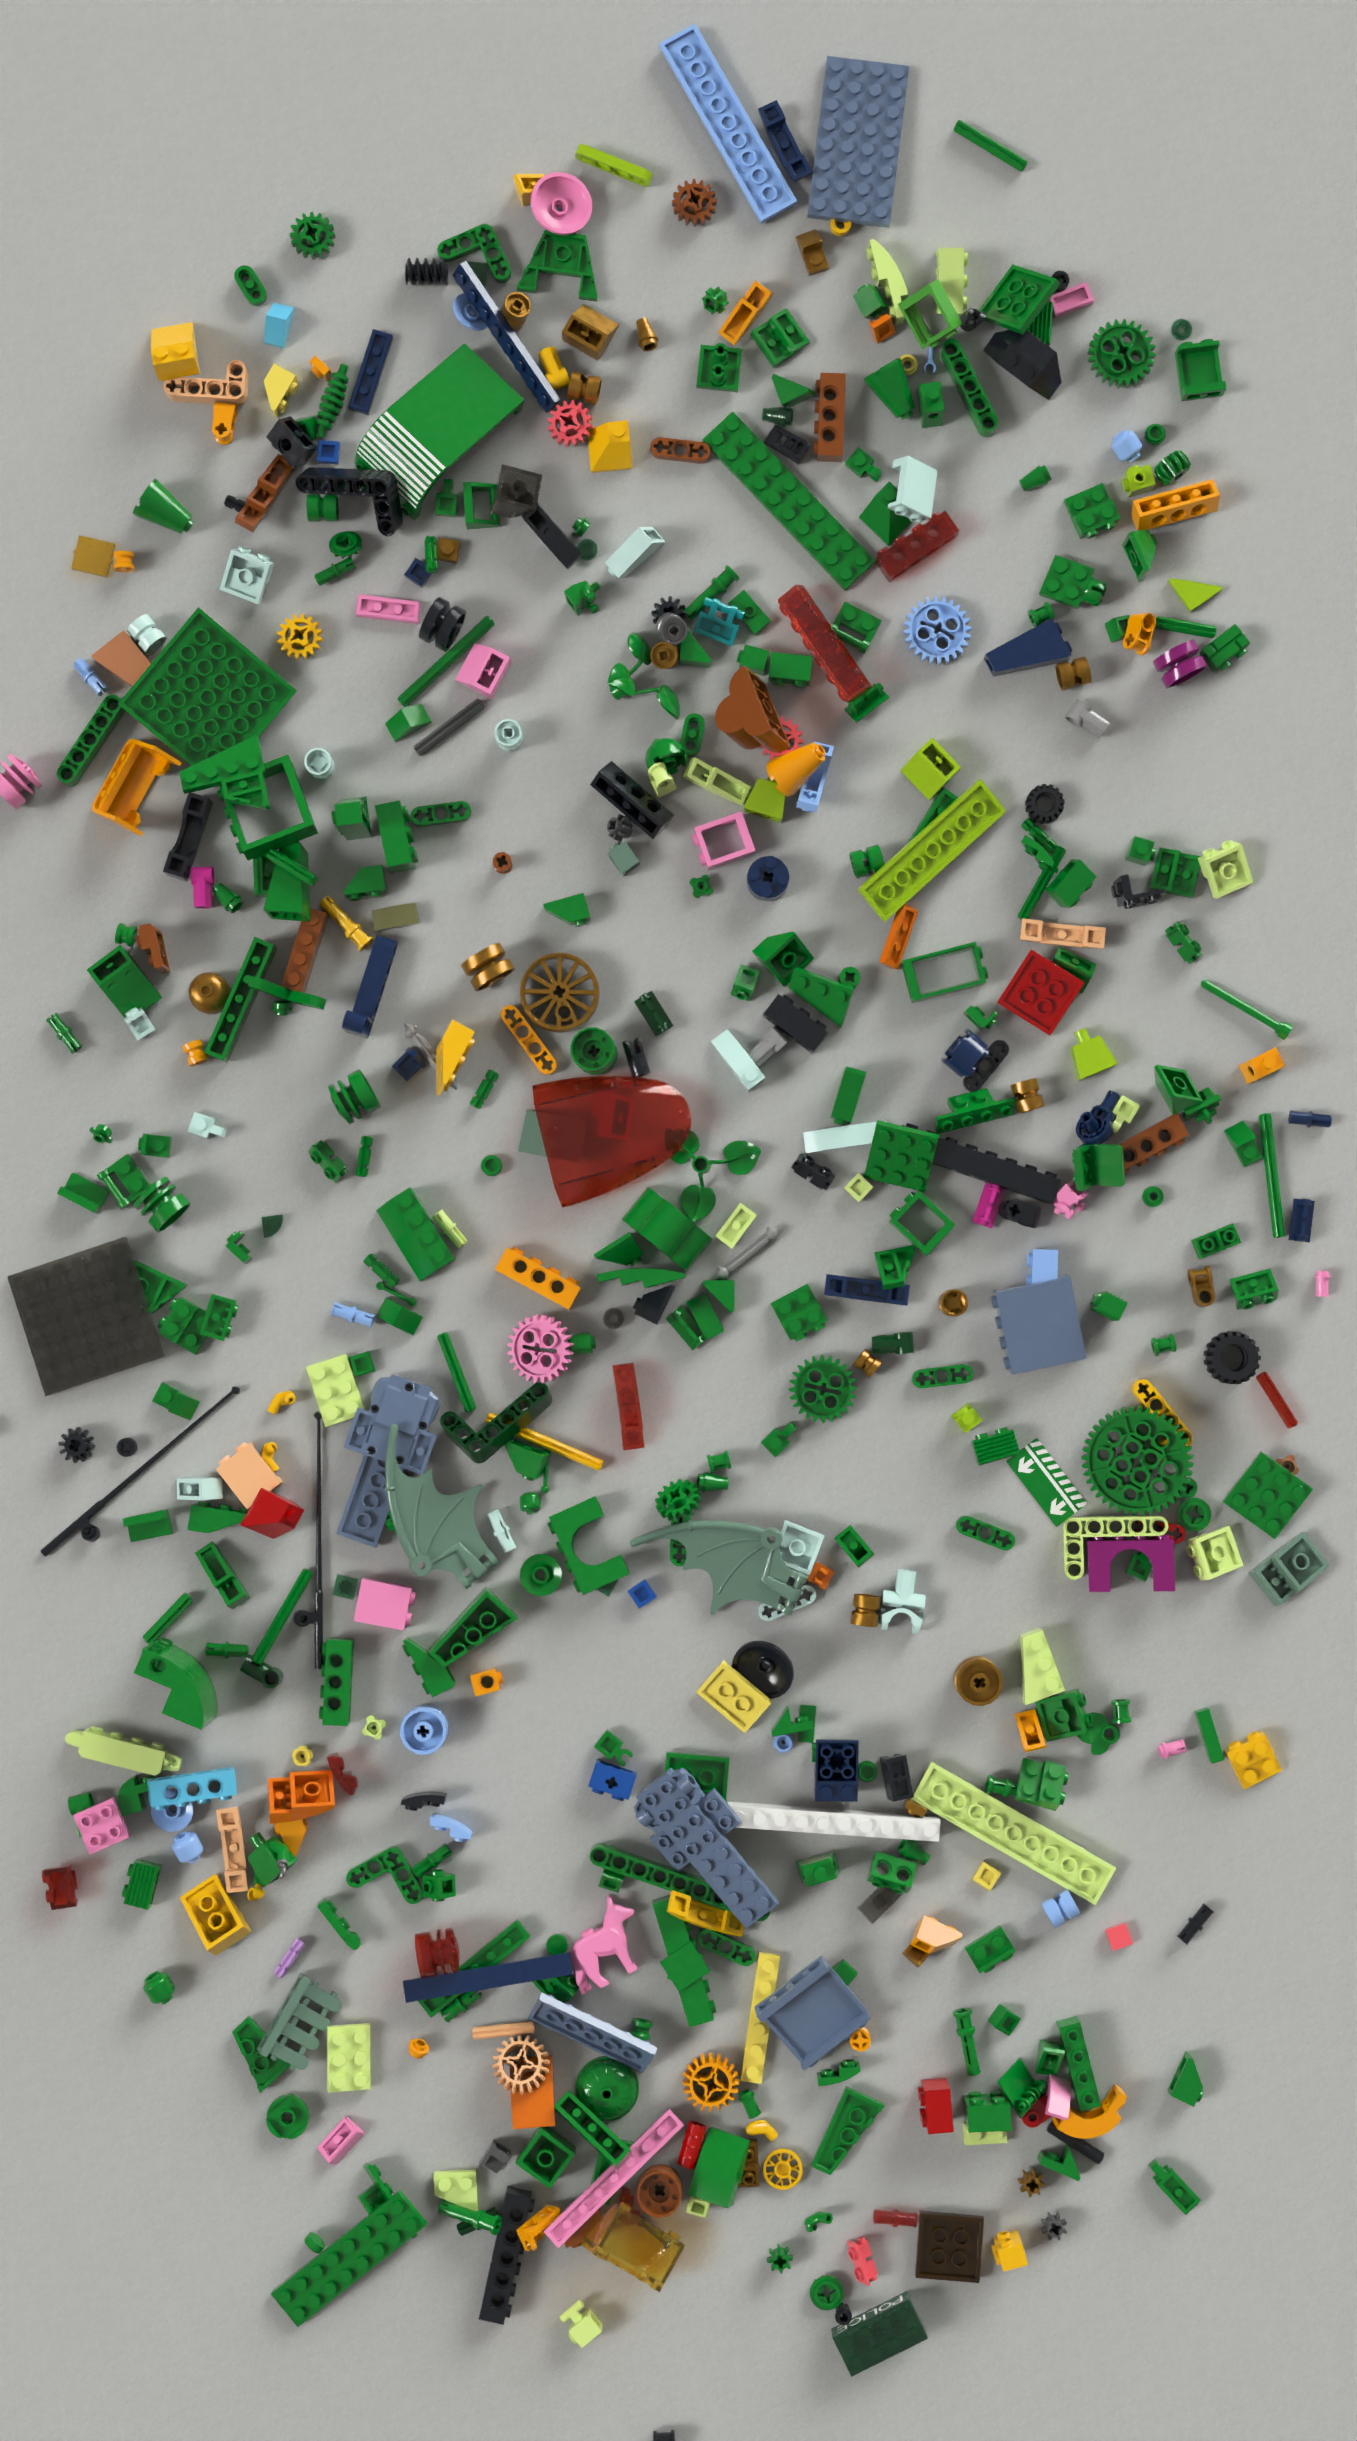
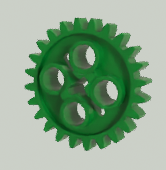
[1087,319,1156,388]
[788,1355,857,1423]

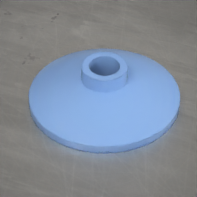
[453,293,487,331]
[151,1789,194,1832]

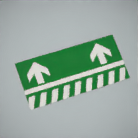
[1006,1438,1087,1527]

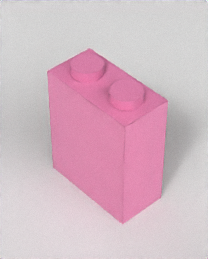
[354,1577,416,1630]

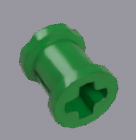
[1028,602,1055,627]
[1151,1334,1177,1356]
[707,1450,731,1473]
[1111,1699,1131,1723]

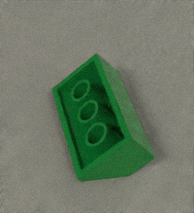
[376,1187,456,1282]

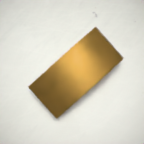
[738,2139,759,2187]

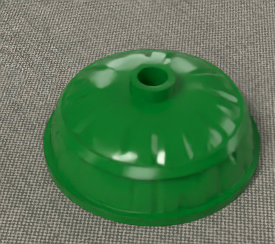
[575,2056,639,2121]

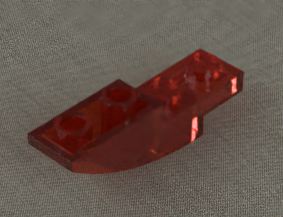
[612,1362,644,1450]

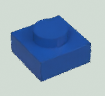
[317,440,340,465]
[627,1579,657,1609]

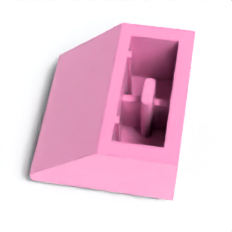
[455,643,511,700]

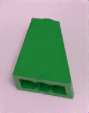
[830,1066,866,1126]

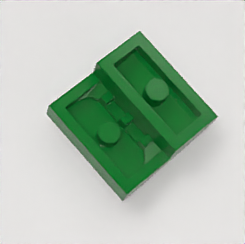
[750,308,810,368]
[1150,847,1201,899]

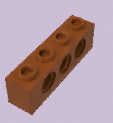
[813,373,846,462]
[1118,1113,1189,1174]

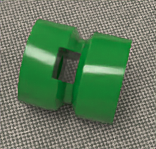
[306,494,339,522]
[849,844,885,879]

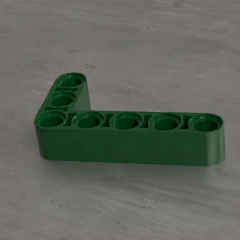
[440,1382,552,1464]

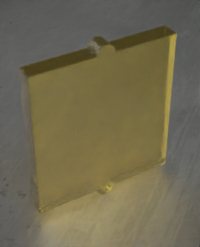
[71,535,115,578]

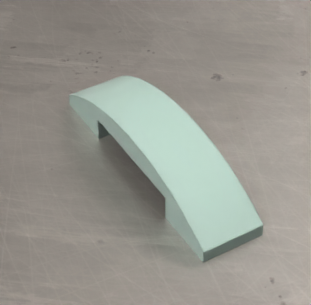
[803,1121,886,1153]

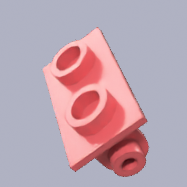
[847,2237,878,2286]

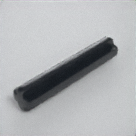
[1047,2121,1104,2164]

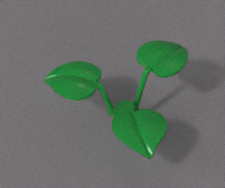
[607,632,680,720]
[664,1129,761,1222]

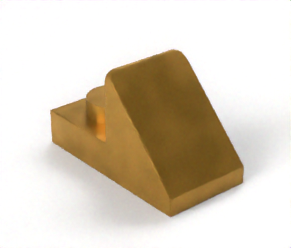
[795,229,829,276]

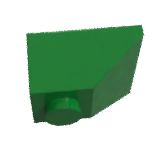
[859,481,912,547]
[1122,529,1157,582]
[752,931,814,987]
[594,1232,643,1267]

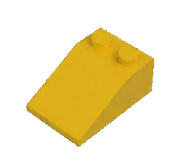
[151,322,200,381]
[180,1874,252,1956]

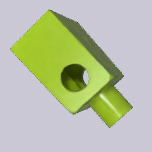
[743,776,785,823]
[1070,1028,1118,1081]

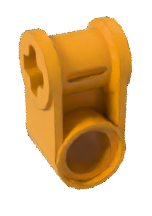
[212,402,237,445]
[1123,613,1156,656]

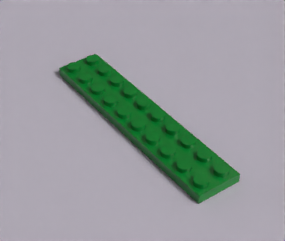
[702,411,875,591]

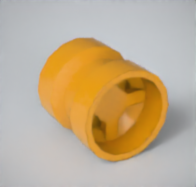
[182,1039,209,1067]

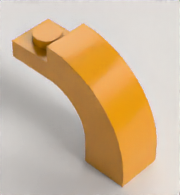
[1052,2084,1127,2139]

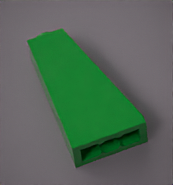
[263,842,310,922]

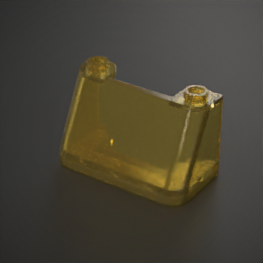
[580,2202,685,2293]

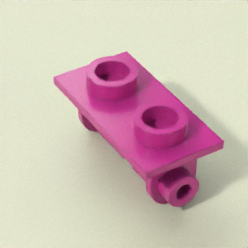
[972,1182,1005,1229]

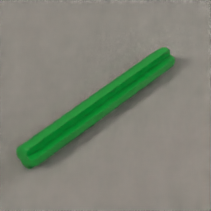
[251,1568,313,1665]

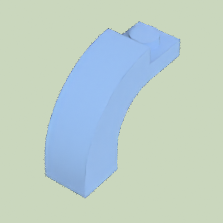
[796,741,834,813]

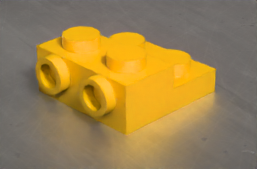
[1224,1731,1282,1790]

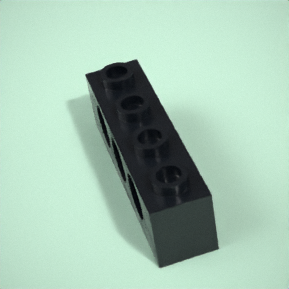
[590,761,674,839]

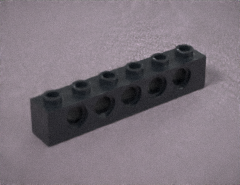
[479,2186,535,2325]

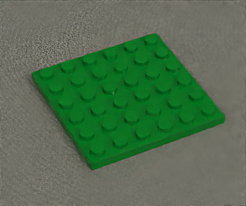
[118,607,297,787]

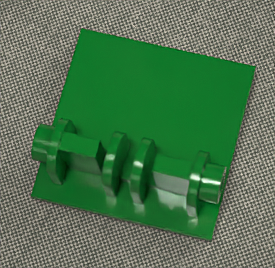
[997,2058,1047,2118]

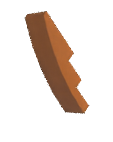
[235,454,295,532]

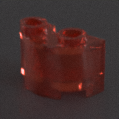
[42,1865,78,1910]

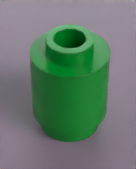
[567,1332,596,1356]

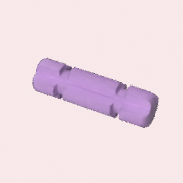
[274,1938,305,1978]

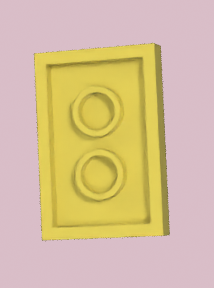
[696,1660,772,1733]

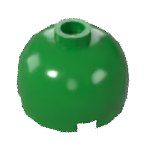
[645,738,688,775]

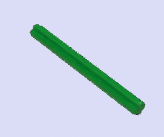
[397,616,495,707]
[1259,1113,1285,1238]

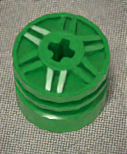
[570,1027,617,1075]
[328,1069,381,1125]
[133,1177,191,1233]

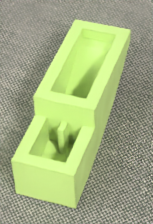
[682,758,751,806]

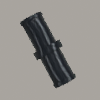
[1177,1903,1214,1945]

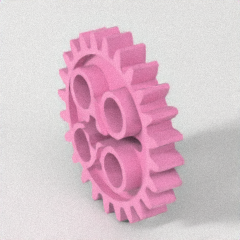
[507,1315,574,1383]

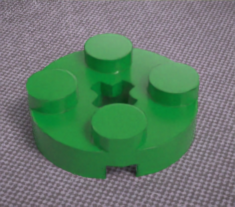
[266,2093,310,2139]

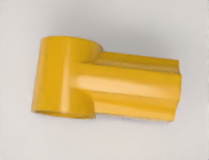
[538,347,570,391]

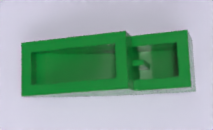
[195,1541,250,1609]

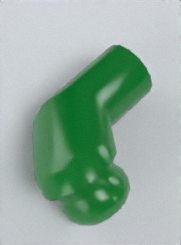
[804,2211,833,2232]

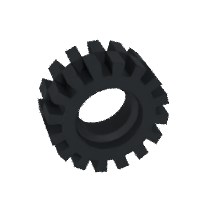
[1025,784,1065,824]

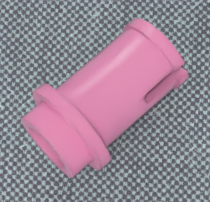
[1314,1271,1331,1297]
[1158,1739,1186,1759]

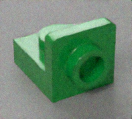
[731,964,761,1001]
[963,1005,997,1031]
[138,1133,172,1158]
[226,1231,252,1264]

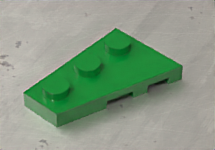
[788,967,854,1028]

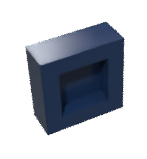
[404,558,432,588]

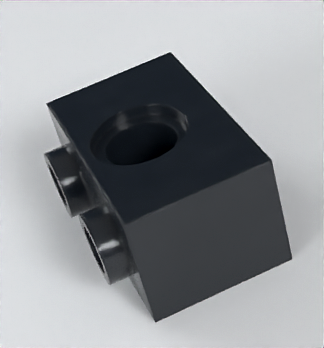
[266,416,318,468]

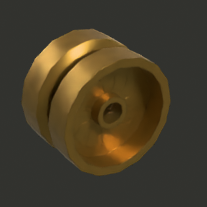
[461,943,515,992]
[953,1656,1003,1706]

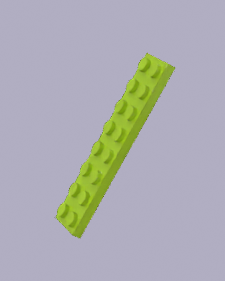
[857,779,1006,922]

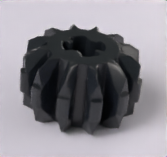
[651,596,687,624]
[58,1427,96,1463]

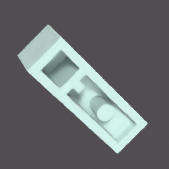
[711,1029,765,1092]

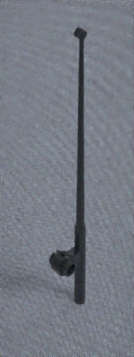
[40,1386,240,1557]
[293,1411,323,1669]

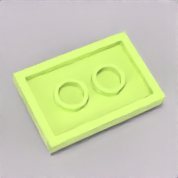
[306,1354,365,1427]
[327,2023,371,2093]

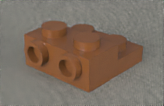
[136,924,170,974]

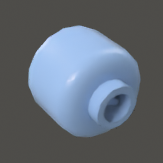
[1111,429,1142,462]
[172,1830,204,1864]

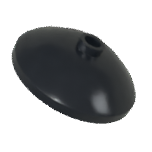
[732,1641,794,1699]

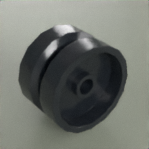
[419,597,466,652]

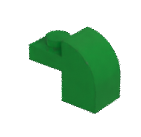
[118,1775,160,1817]

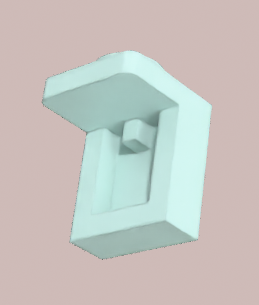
[124,1007,155,1041]

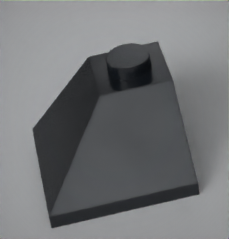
[633,1285,675,1325]

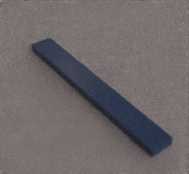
[403,1952,574,2003]

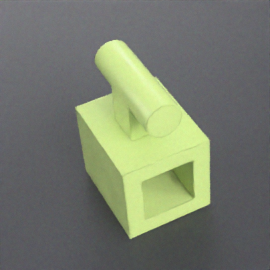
[559,2299,602,2348]

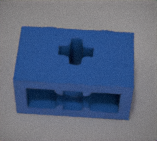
[588,1759,637,1801]

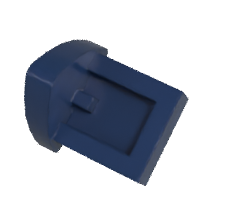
[392,1047,426,1082]

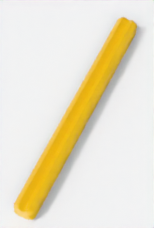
[485,1413,603,1471]

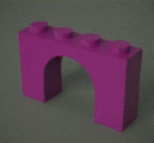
[1087,1535,1176,1592]

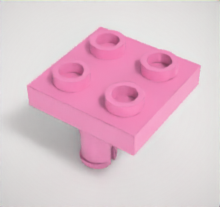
[73,1797,130,1854]

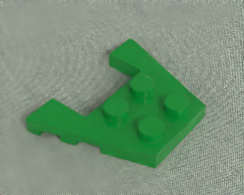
[517,230,598,302]

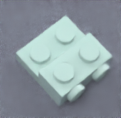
[219,546,274,604]
[780,1520,825,1575]

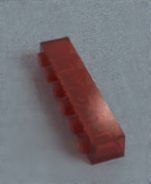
[777,585,873,703]

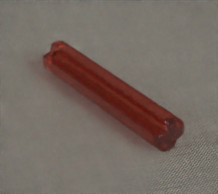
[1256,1372,1298,1428]

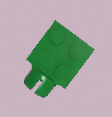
[1039,555,1106,609]

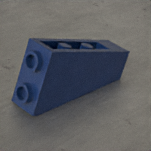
[983,618,1072,677]

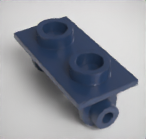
[1288,1198,1315,1243]

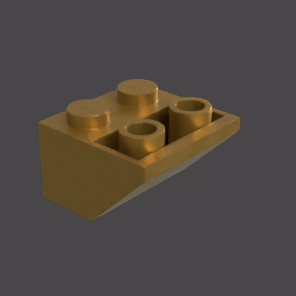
[562,304,619,361]

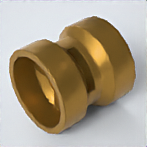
[853,1349,882,1378]

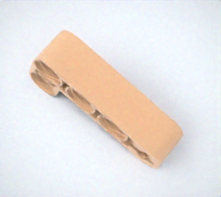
[163,360,249,406]

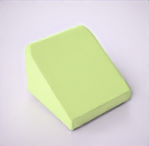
[686,2195,711,2218]

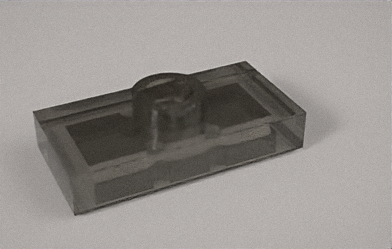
[857,1886,902,1924]

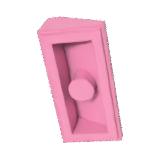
[317,2116,364,2165]

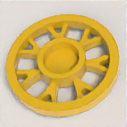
[763,2148,803,2190]

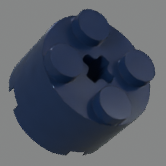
[747,856,789,901]
[941,1029,990,1077]

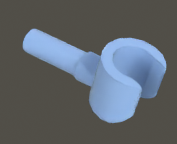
[923,347,936,375]

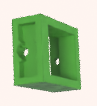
[898,279,963,349]

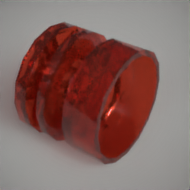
[415,1927,460,1979]

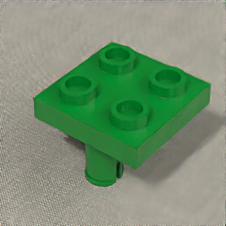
[696,343,742,392]

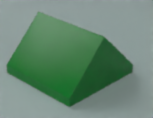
[1154,1065,1203,1115]

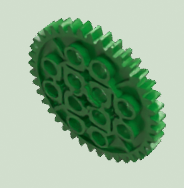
[1081,1405,1194,1516]

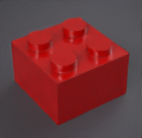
[918,2078,954,2134]

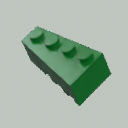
[332,796,372,841]

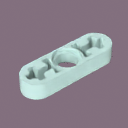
[758,1585,816,1621]

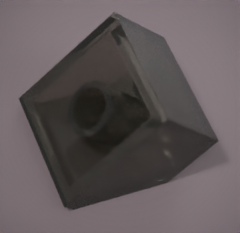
[491,464,542,518]

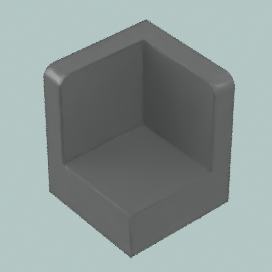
[478,2139,511,2173]

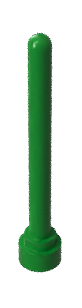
[1201,980,1293,1040]

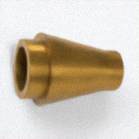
[636,318,658,352]

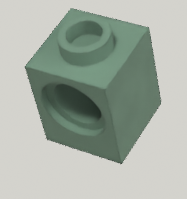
[608,841,640,876]

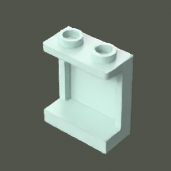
[888,456,938,523]

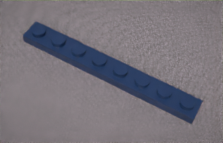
[452,261,561,413]

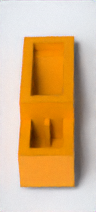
[718,280,774,345]

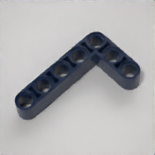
[342,935,398,1039]

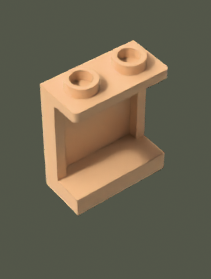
[216,1442,283,1509]

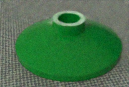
[520,1554,562,1596]

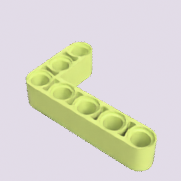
[1063,1515,1169,1580]

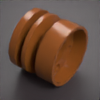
[637,2164,682,2218]

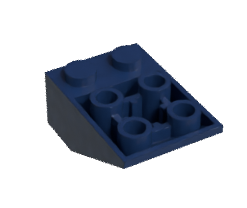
[814,1739,859,1802]

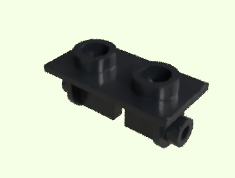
[791,1153,835,1190]

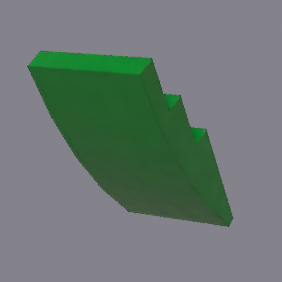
[597,1268,685,1288]

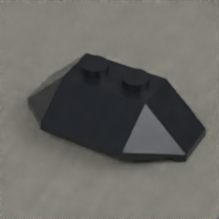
[983,330,1062,400]

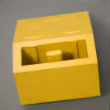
[436,1019,475,1096]

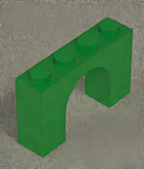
[547,1496,630,1595]

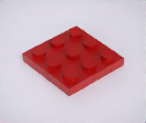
[997,949,1085,1036]

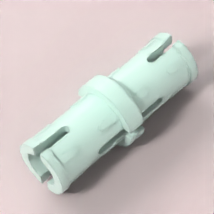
[487,1509,517,1553]

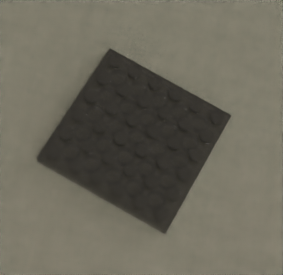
[7,1237,165,1396]

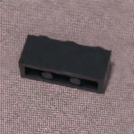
[763,994,828,1054]

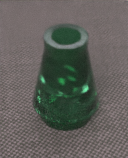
[762,406,793,427]

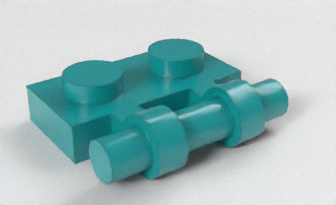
[693,597,745,646]

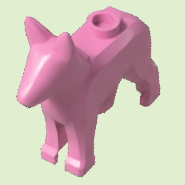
[571,1895,638,1995]

